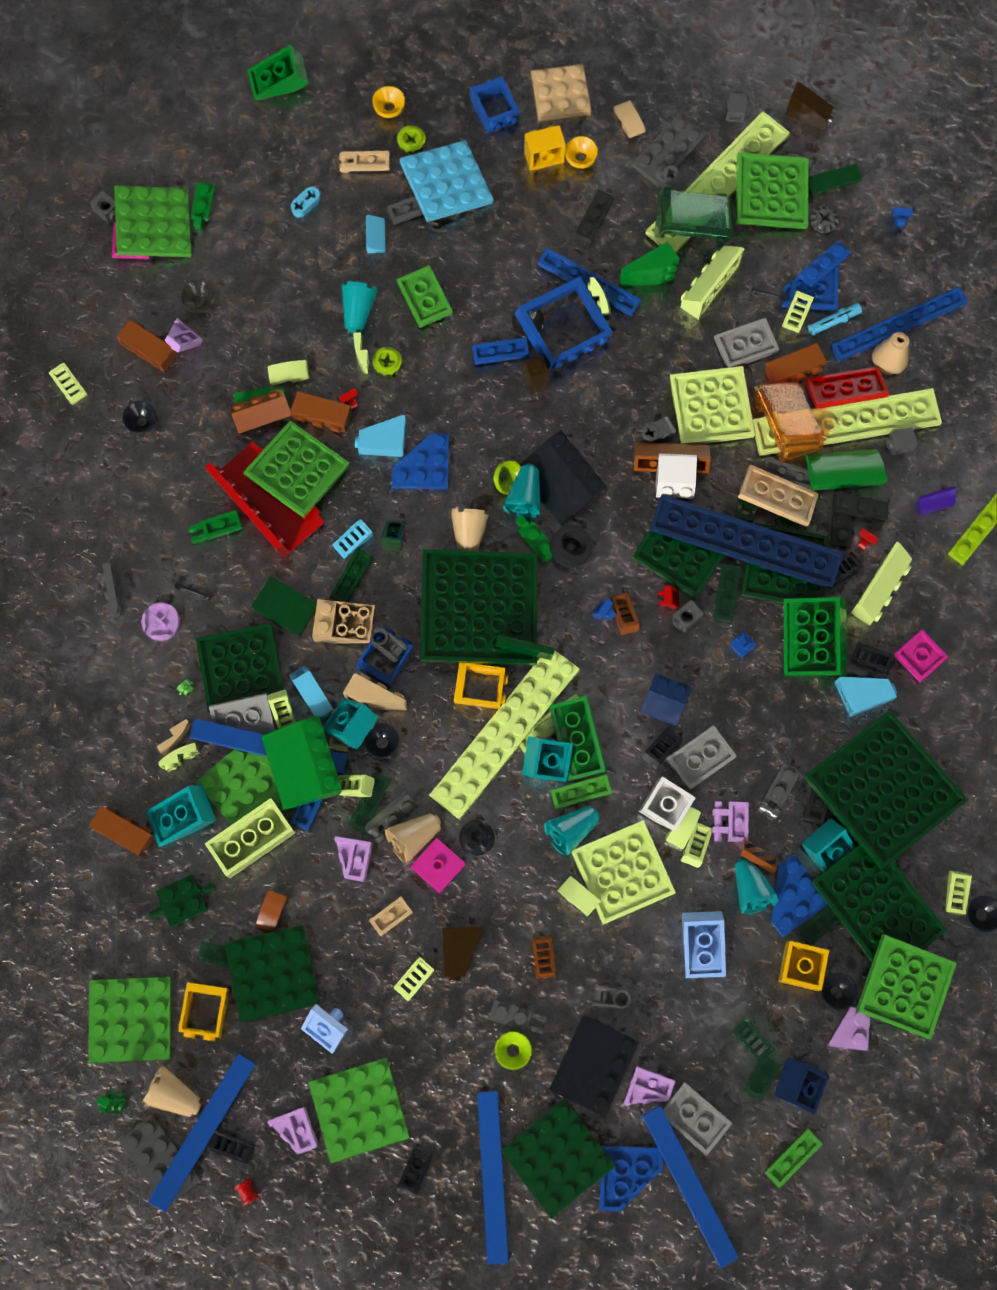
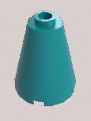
[342,281,378,334]
[503,464,541,518]
[544,806,600,855]
[734,857,779,914]

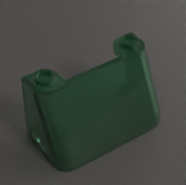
[654,187,733,244]

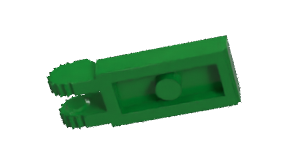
[188,510,243,544]

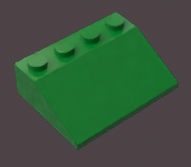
[784,597,847,676]
[261,716,342,811]

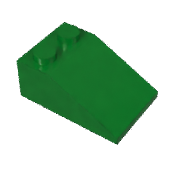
[247,45,309,101]
[619,242,680,288]

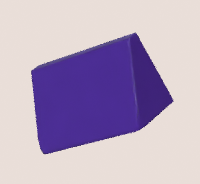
[916,486,956,515]

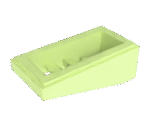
[782,291,814,333]
[49,363,87,405]
[268,690,297,729]
[338,775,375,797]
[681,823,712,868]
[945,870,972,914]
[394,957,435,1001]

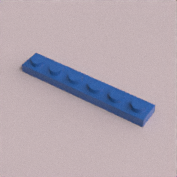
[538,248,642,317]

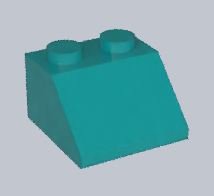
[323,698,379,749]
[522,736,573,782]
[802,819,855,872]

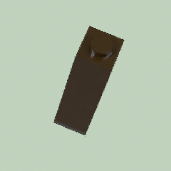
[785,81,834,130]
[518,356,549,395]
[443,926,483,981]

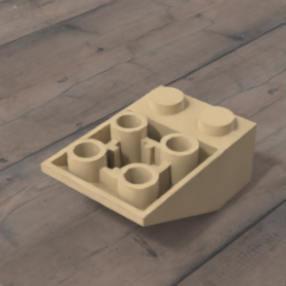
[312,599,375,644]
[343,673,408,711]

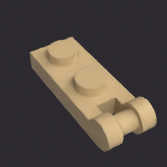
[339,151,390,173]

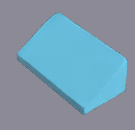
[366,215,385,253]

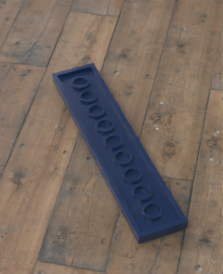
[649,494,843,590]

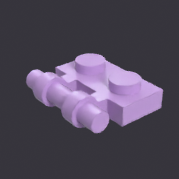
[712,801,749,842]

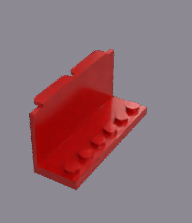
[205,441,325,557]

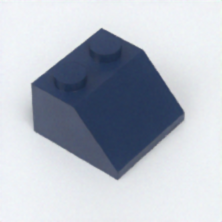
[640,673,692,727]
[774,1058,829,1115]

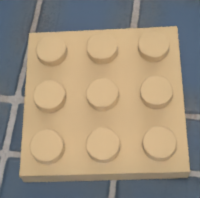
[531,64,591,121]

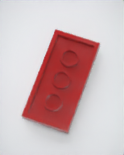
[806,366,889,409]

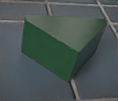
[381,520,405,551]

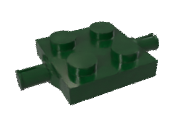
[149,874,215,928]

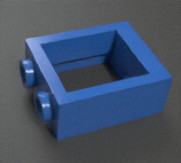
[470,76,519,133]
[356,627,414,689]

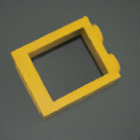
[454,663,509,709]
[178,983,230,1041]

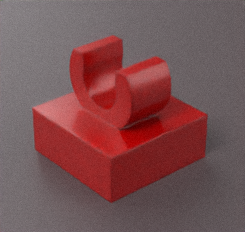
[337,388,358,410]
[858,529,879,550]
[658,586,680,609]

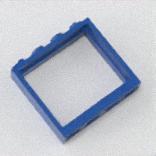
[514,277,613,370]

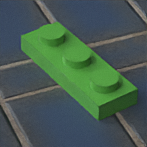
[550,774,612,810]
[764,1128,823,1188]

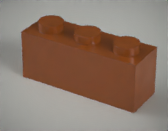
[116,320,177,372]
[764,343,827,389]
[229,389,292,433]
[291,391,352,433]
[88,806,155,858]

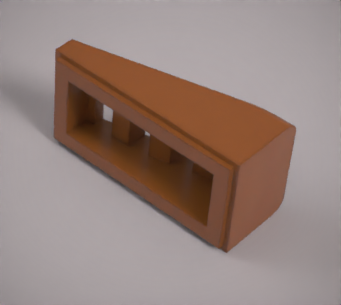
[610,593,639,635]
[532,936,556,979]

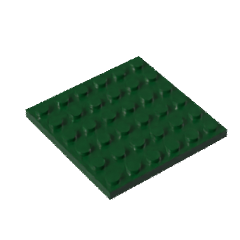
[420,549,537,665]
[803,710,968,870]

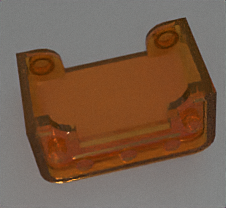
[753,382,826,463]

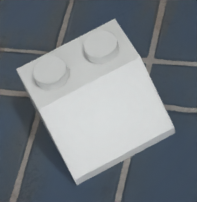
[655,453,697,499]
[638,777,696,831]

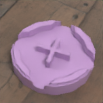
[141,602,181,641]

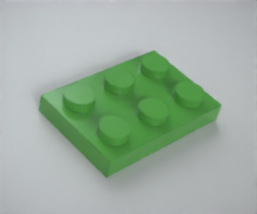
[396,265,453,328]

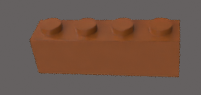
[633,442,711,474]

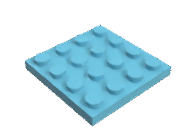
[400,140,494,222]

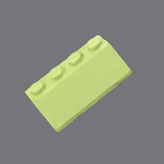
[680,246,744,319]
[850,542,912,625]
[205,798,295,878]

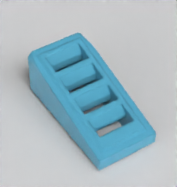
[332,519,373,560]

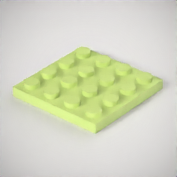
[669,366,755,445]
[571,820,676,925]

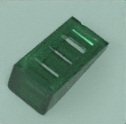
[731,1018,775,1063]

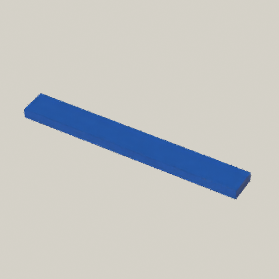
[830,286,968,362]
[190,718,348,775]
[148,1054,256,1213]
[477,1091,508,1264]
[641,1106,739,1268]

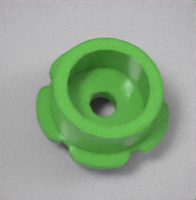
[177,679,195,696]

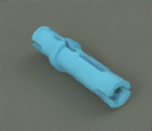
[808,303,862,336]

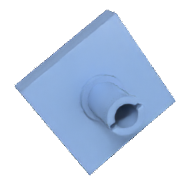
[301,1005,348,1054]

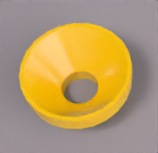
[372,86,405,118]
[565,136,598,168]

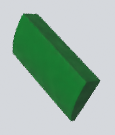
[805,449,888,490]
[549,696,608,781]

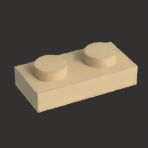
[369,897,413,937]

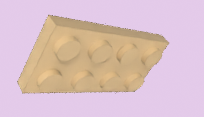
[738,464,819,527]

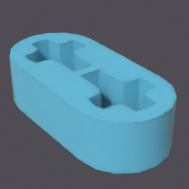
[291,187,320,217]

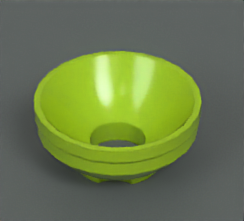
[494,460,521,495]
[495,1032,532,1070]

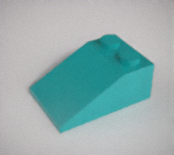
[145,785,217,847]

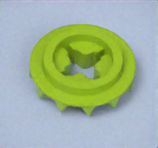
[397,126,425,153]
[372,347,402,376]

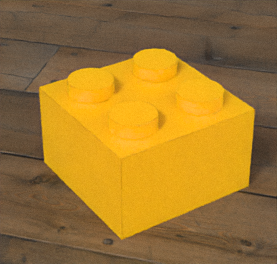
[524,125,566,171]
[778,941,829,991]

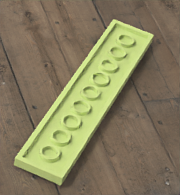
[646,111,790,253]
[752,388,942,456]
[429,646,580,820]

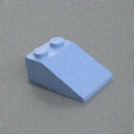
[682,911,726,978]

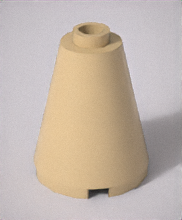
[872,332,909,376]
[451,508,489,551]
[385,813,442,863]
[141,1066,201,1117]

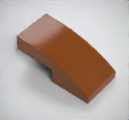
[255,890,288,933]

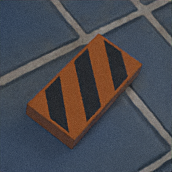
[740,839,777,873]

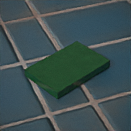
[250,576,317,637]

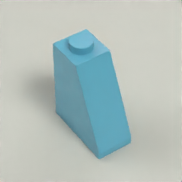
[355,415,406,457]
[288,665,333,719]
[835,677,897,717]

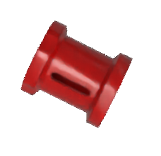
[234,1178,260,1206]

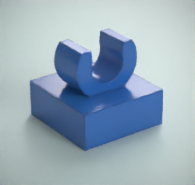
[890,207,913,227]
[591,599,616,620]
[729,631,757,658]

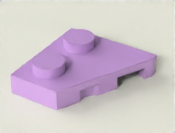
[165,318,203,352]
[335,836,373,882]
[827,1007,870,1051]
[624,1066,675,1106]
[267,1107,319,1154]

